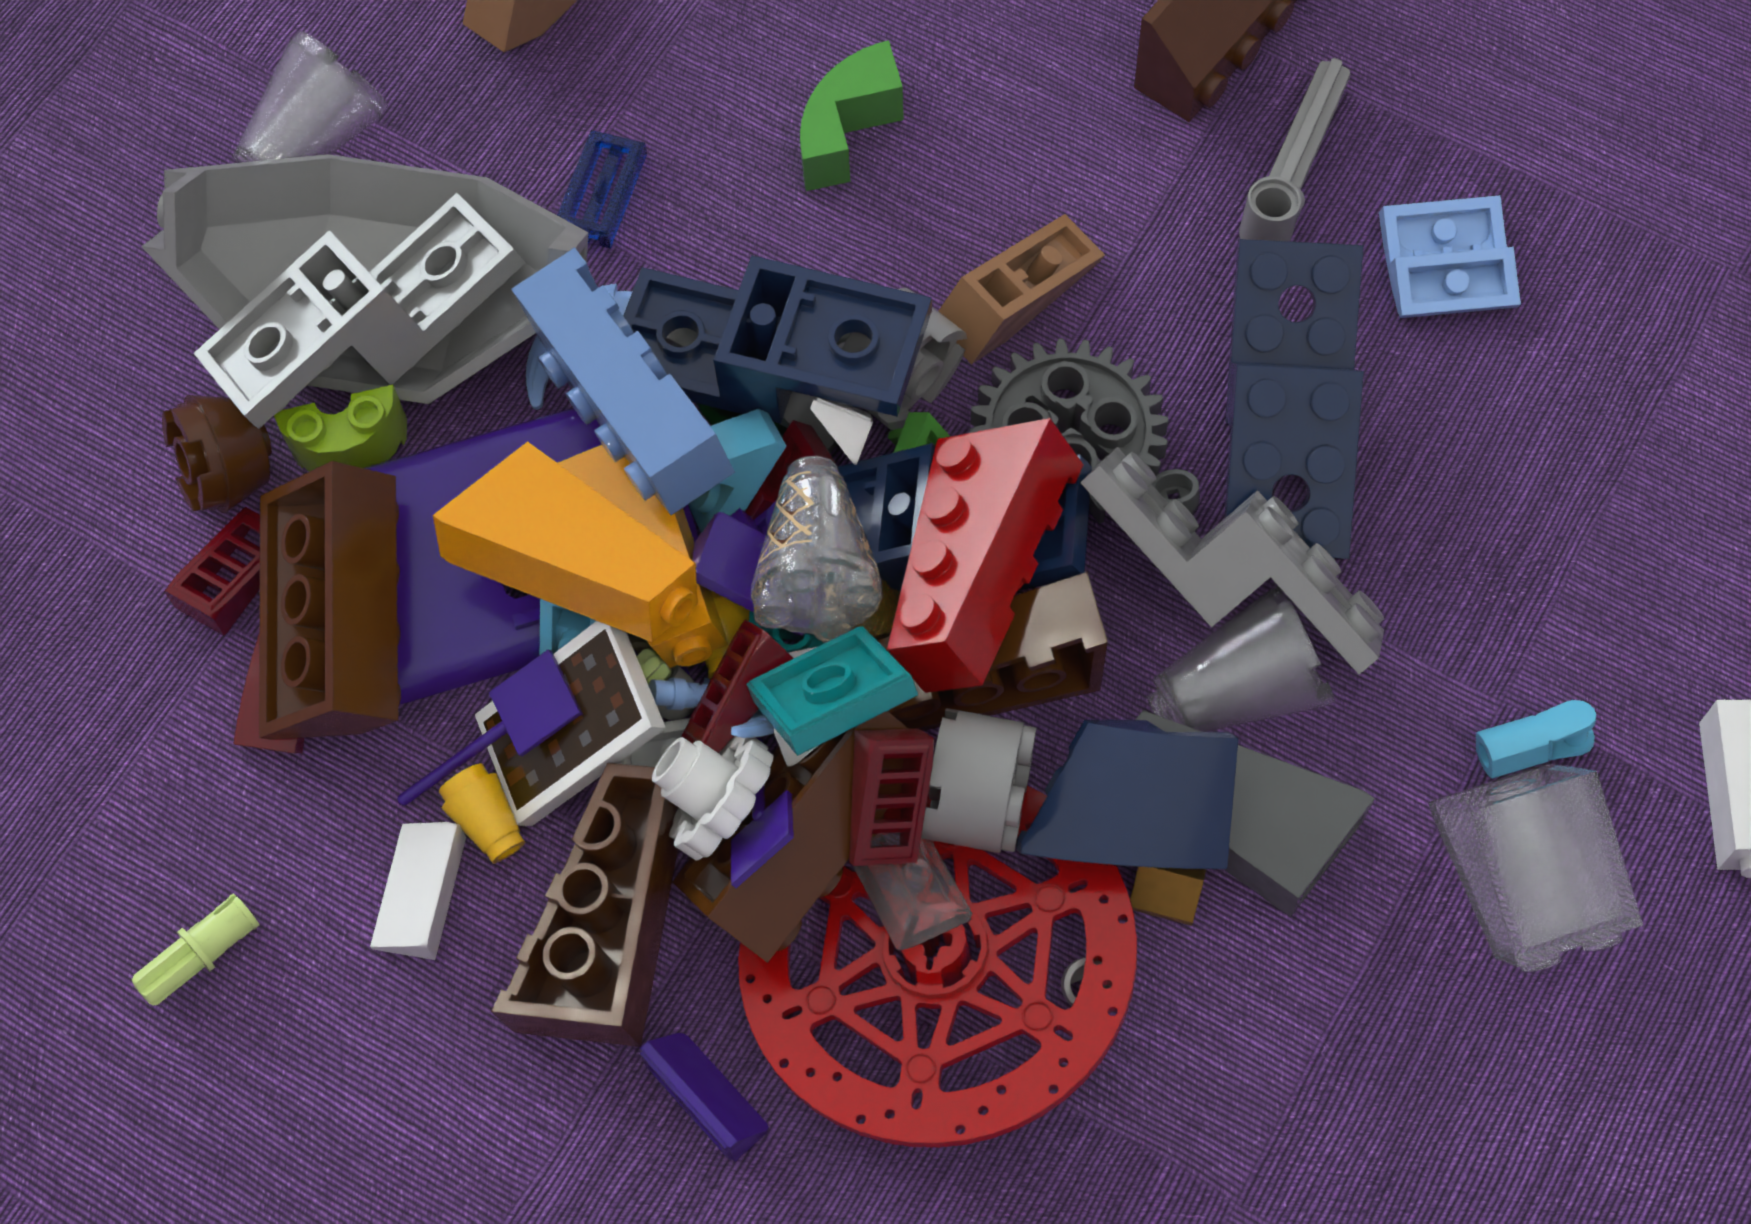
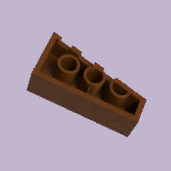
[491,763,679,1047]

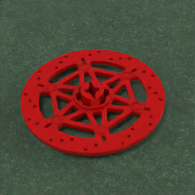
[738,786,1137,1148]

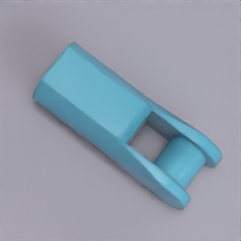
[1476,700,1596,779]

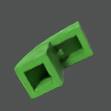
[800,40,904,191]

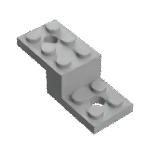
[193,193,526,429]
[1080,447,1384,674]

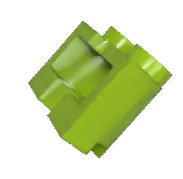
[274,384,407,472]

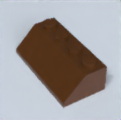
[1134,0,1297,122]
[259,461,401,740]
[672,711,908,963]

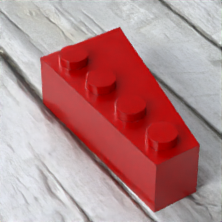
[887,418,1084,693]

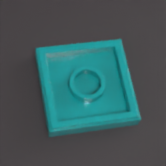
[746,626,918,756]

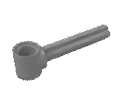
[1239,58,1350,241]

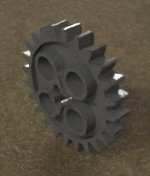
[969,338,1168,524]

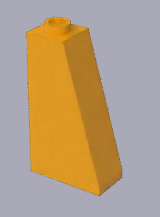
[433,441,698,642]
[558,445,728,668]

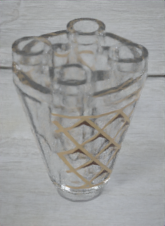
[751,456,883,642]

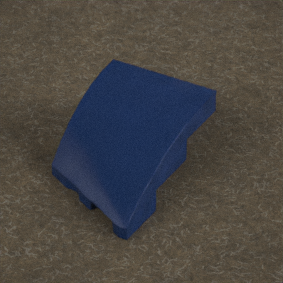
[1016,720,1239,869]

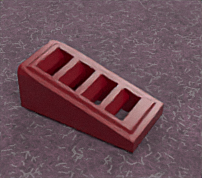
[164,507,260,636]
[681,619,794,753]
[849,728,934,866]

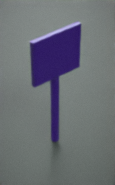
[397,649,583,806]
[731,737,794,888]

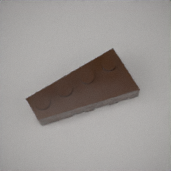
[877,572,1108,731]

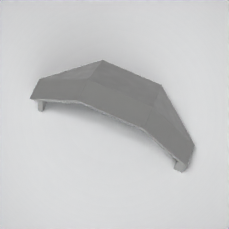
[141,154,588,404]

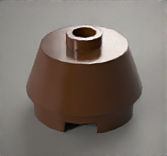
[162,395,272,513]

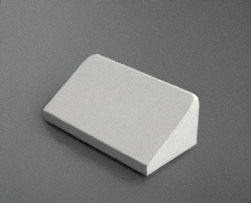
[810,397,873,465]
[370,822,466,960]

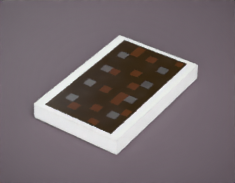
[475,621,666,826]

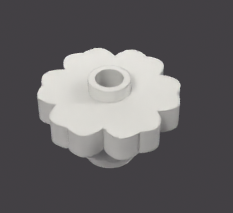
[652,736,774,861]

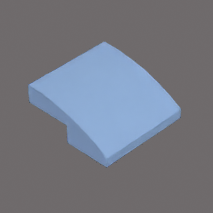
[1379,195,1521,318]

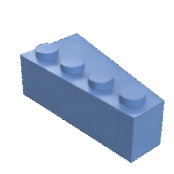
[511,247,735,515]

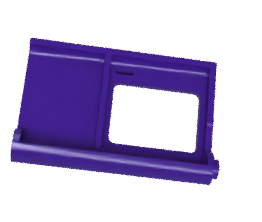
[364,408,698,705]

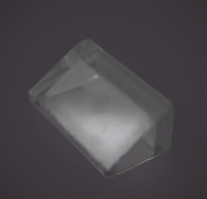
[854,832,973,950]

